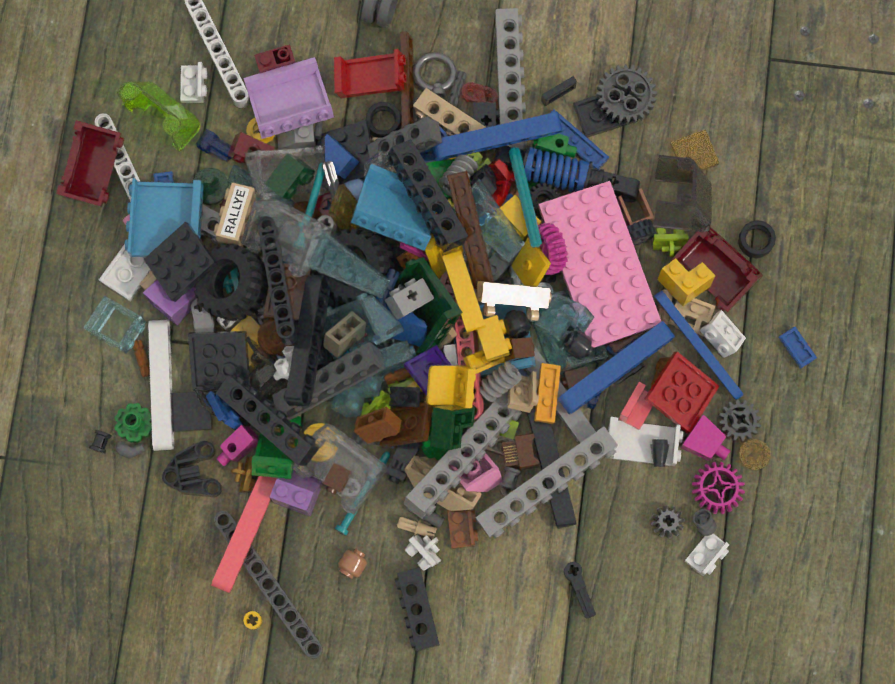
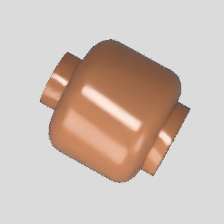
[338,549,367,579]

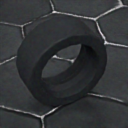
[366,102,401,138]
[738,220,776,258]

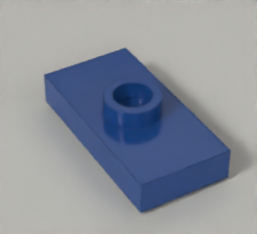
[778,326,817,369]

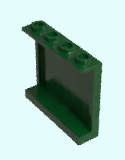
[394,257,463,356]

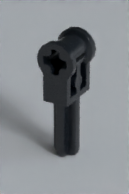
[564,561,596,619]

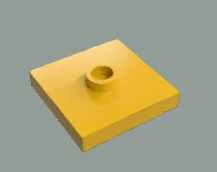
[511,238,551,287]

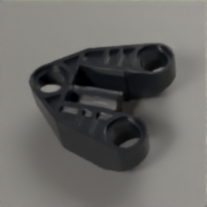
[162,441,222,497]

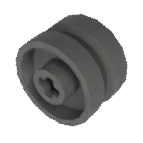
[361,0,398,29]

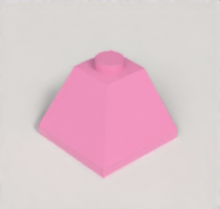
[449,453,503,492]

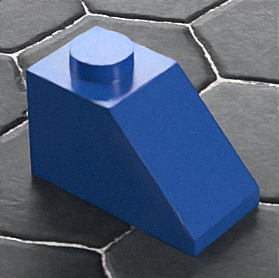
[325,134,359,179]

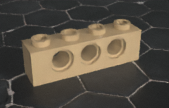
[413,88,486,136]

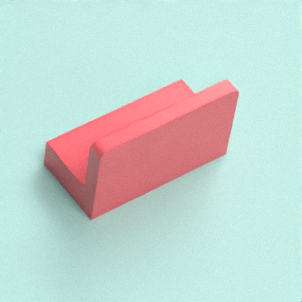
[619,382,653,430]

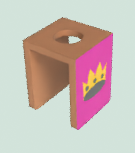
[617,188,654,226]

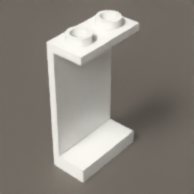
[605,417,683,466]

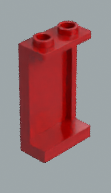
[334,49,406,98]

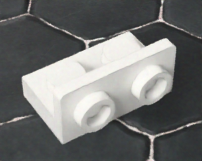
[180,62,207,103]
[700,310,746,358]
[685,534,730,576]

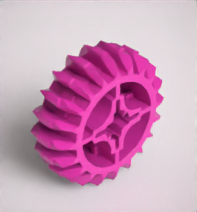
[528,223,568,275]
[692,462,745,514]

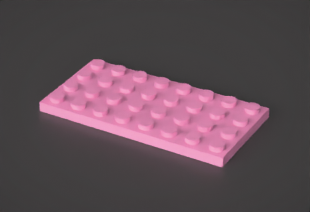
[538,181,662,348]

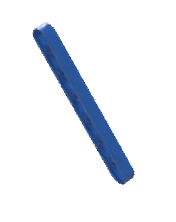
[654,290,744,400]

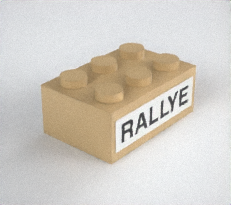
[214,183,257,247]

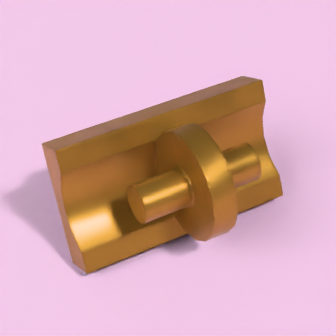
[230,456,257,493]

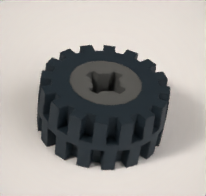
[627,219,657,246]

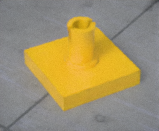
[425,227,463,279]

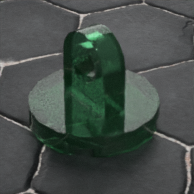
[192,168,229,205]

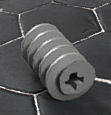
[439,155,478,197]
[480,361,522,402]

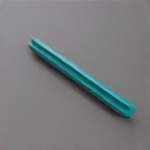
[509,147,542,248]

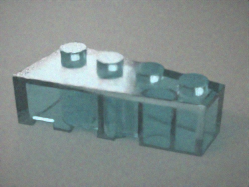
[453,179,525,262]
[307,231,390,298]

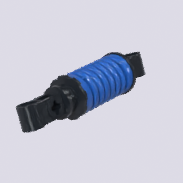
[492,145,640,202]

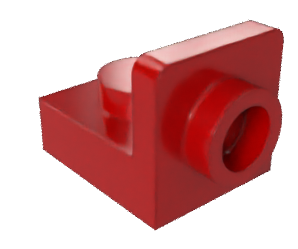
[488,159,515,183]

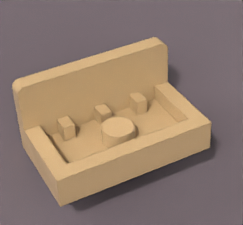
[508,371,539,413]

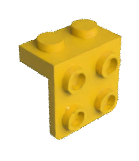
[426,365,476,408]

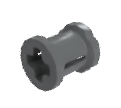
[500,467,521,491]

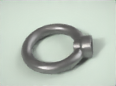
[413,52,457,98]

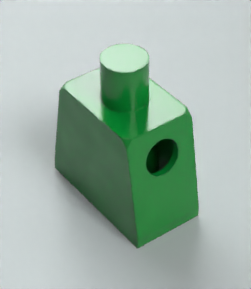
[532,134,577,158]

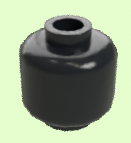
[503,310,531,339]
[563,330,593,359]

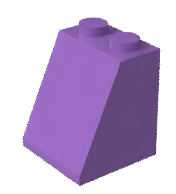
[143,280,197,326]
[270,469,324,517]

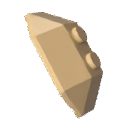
[405,456,482,511]

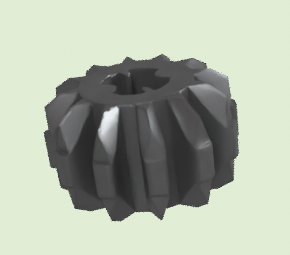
[651,505,685,539]

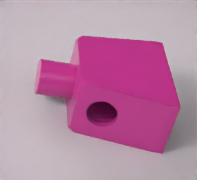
[680,415,730,461]
[217,425,259,466]

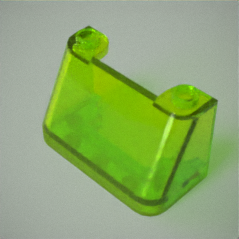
[116,81,200,152]

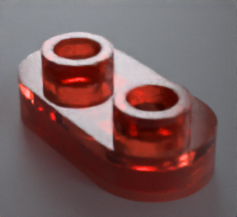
[461,82,498,103]

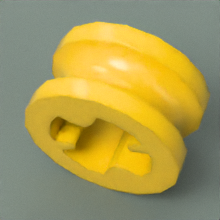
[243,611,262,630]

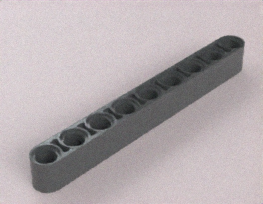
[214,511,323,659]

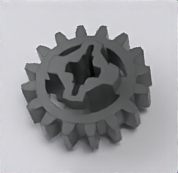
[718,399,761,442]

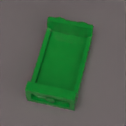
[252,415,301,479]

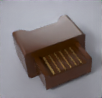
[501,433,539,470]

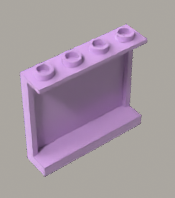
[244,57,334,139]

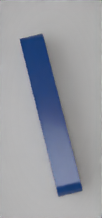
[432,112,563,161]
[557,321,675,415]

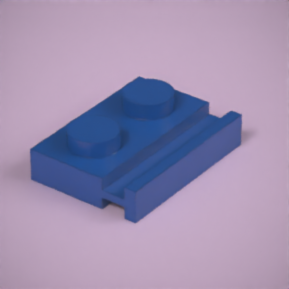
[206,391,242,430]

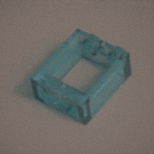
[84,296,147,354]
[370,340,416,385]

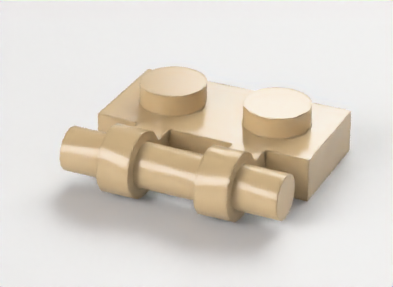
[668,298,715,337]

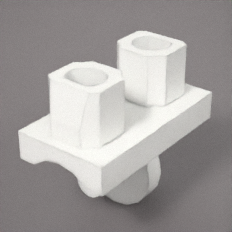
[274,346,294,380]
[405,534,441,571]

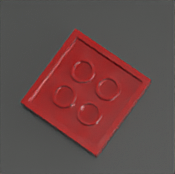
[644,352,719,433]

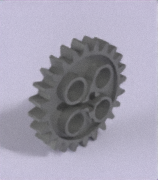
[596,64,657,125]

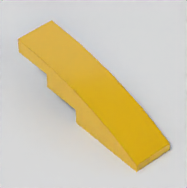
[442,250,486,333]

